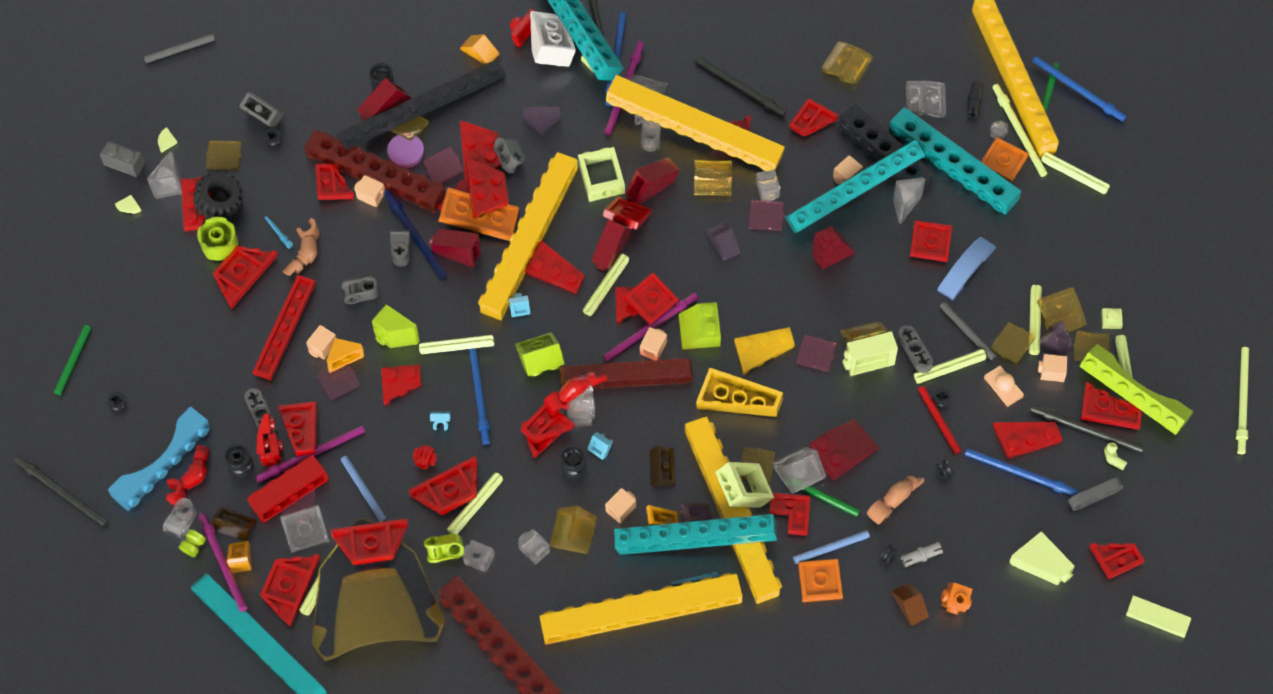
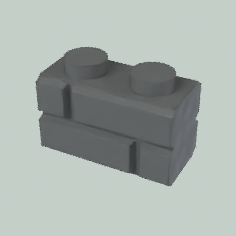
[239,92,284,128]
[100,141,145,177]

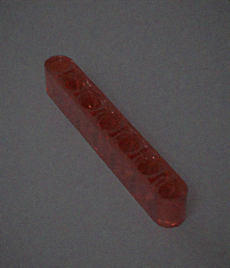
[559,358,693,390]

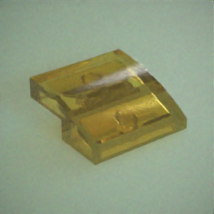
[821,41,873,84]
[694,160,732,196]
[1037,287,1087,338]
[840,321,888,343]

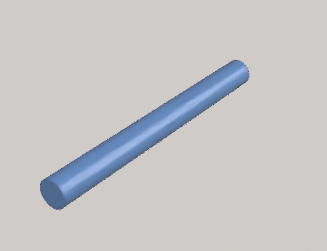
[340,456,386,522]
[793,530,869,564]

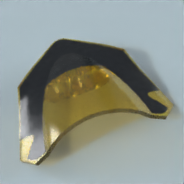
[312,518,445,661]

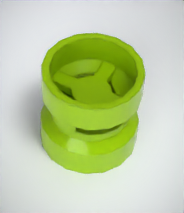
[179,530,206,557]

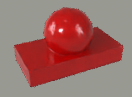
[510,9,536,47]

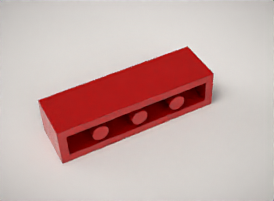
[247,455,329,523]

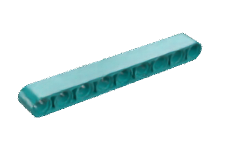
[191,573,327,694]

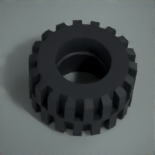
[193,171,243,220]

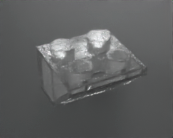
[567,374,595,427]

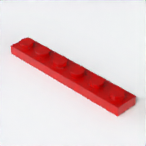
[253,275,316,380]

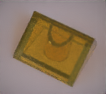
[549,505,597,554]

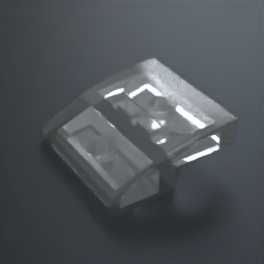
[906,81,946,118]

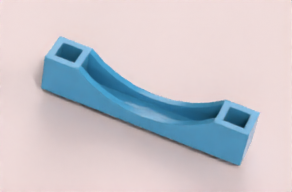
[108,406,211,511]

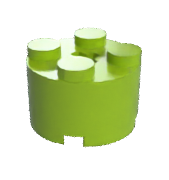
[197,217,239,261]

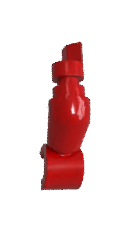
[544,371,607,416]
[166,445,210,505]

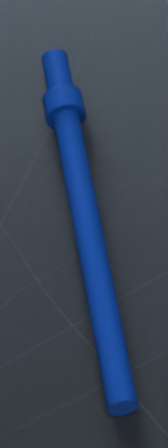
[606,12,626,106]
[1032,56,1127,122]
[469,348,490,445]
[965,448,1079,496]

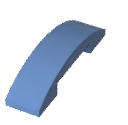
[937,236,996,301]

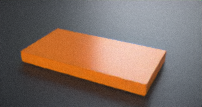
[439,187,520,241]

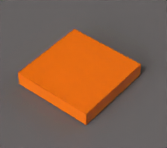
[981,137,1029,183]
[798,559,843,602]

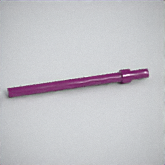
[604,41,644,136]
[602,293,698,362]
[255,425,365,483]
[199,513,247,612]

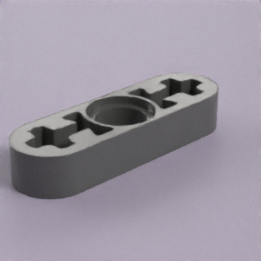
[898,325,933,373]
[244,388,278,438]
[1068,477,1123,511]

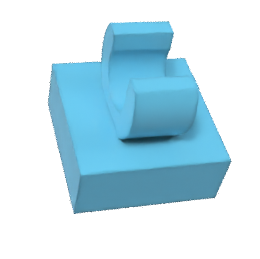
[509,293,530,317]
[430,411,451,430]
[587,432,613,460]

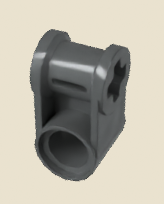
[494,138,525,173]
[391,230,411,267]
[341,276,380,304]

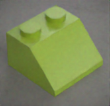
[679,302,721,350]
[372,304,420,348]
[515,332,565,376]

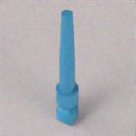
[265,216,293,249]
[671,572,719,586]

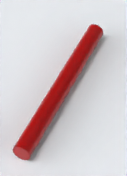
[918,386,962,454]

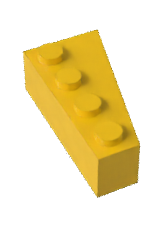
[696,368,783,417]

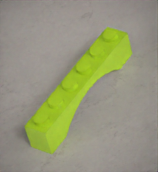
[1080,344,1193,435]

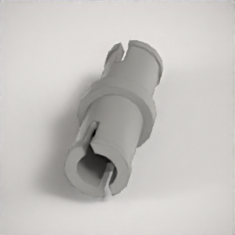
[901,542,943,568]

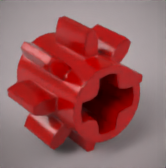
[412,445,437,469]

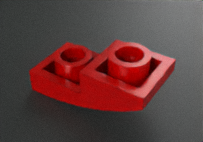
[256,414,275,455]

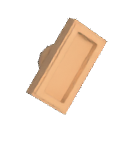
[984,366,1024,407]

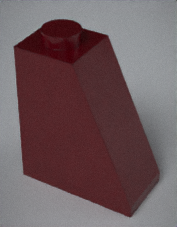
[357,78,412,121]
[625,157,680,205]
[591,219,632,271]
[812,226,854,269]
[430,229,481,268]

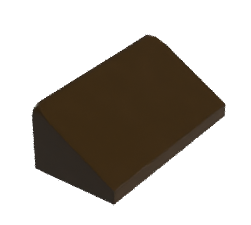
[650,446,675,487]
[212,507,257,541]

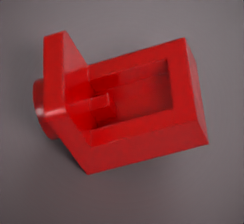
[259,433,284,466]

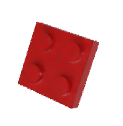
[603,196,652,229]
[910,220,952,262]
[625,272,679,326]

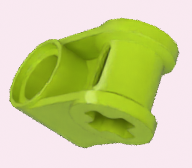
[424,533,464,563]

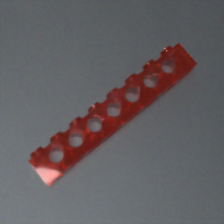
[304,130,446,213]
[439,576,562,694]

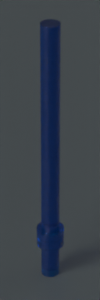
[383,190,447,278]

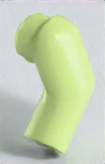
[1104,443,1127,470]

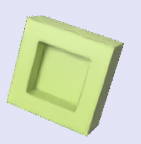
[1101,308,1123,329]

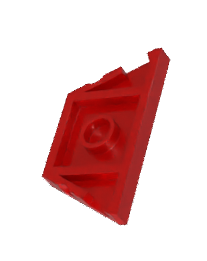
[460,121,501,184]
[465,158,509,219]
[213,246,278,309]
[408,456,478,515]
[330,518,408,565]
[260,554,320,627]

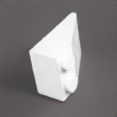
[530,11,576,67]

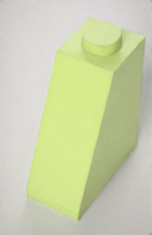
[1010,532,1075,585]

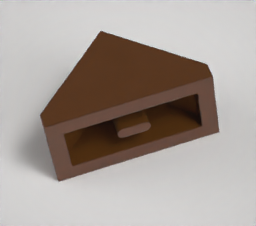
[891,583,929,626]

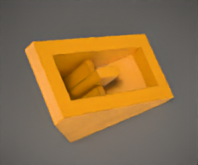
[460,34,499,65]
[327,338,364,373]
[646,505,679,526]
[227,541,252,573]

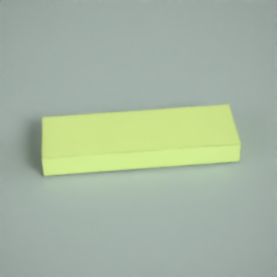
[1126,595,1191,638]

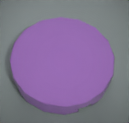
[387,133,424,168]

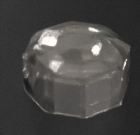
[990,121,1008,139]

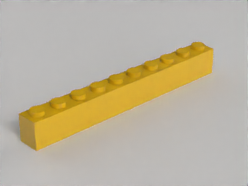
[972,0,1059,158]
[606,75,785,173]
[478,152,578,321]
[685,416,782,604]
[540,573,742,645]

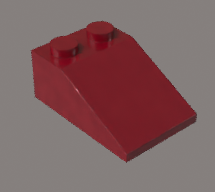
[809,419,879,481]

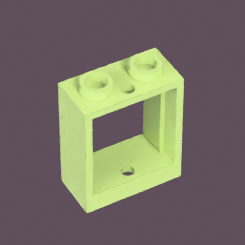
[578,147,625,202]
[843,331,898,376]
[715,462,774,508]

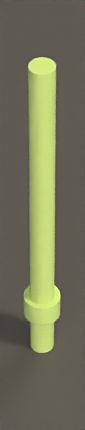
[992,84,1047,177]
[1236,347,1249,454]

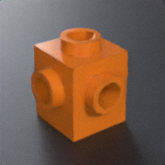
[941,583,973,615]

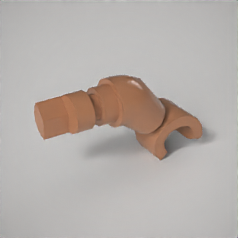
[283,218,320,276]
[867,475,925,524]

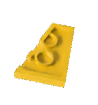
[734,327,795,375]

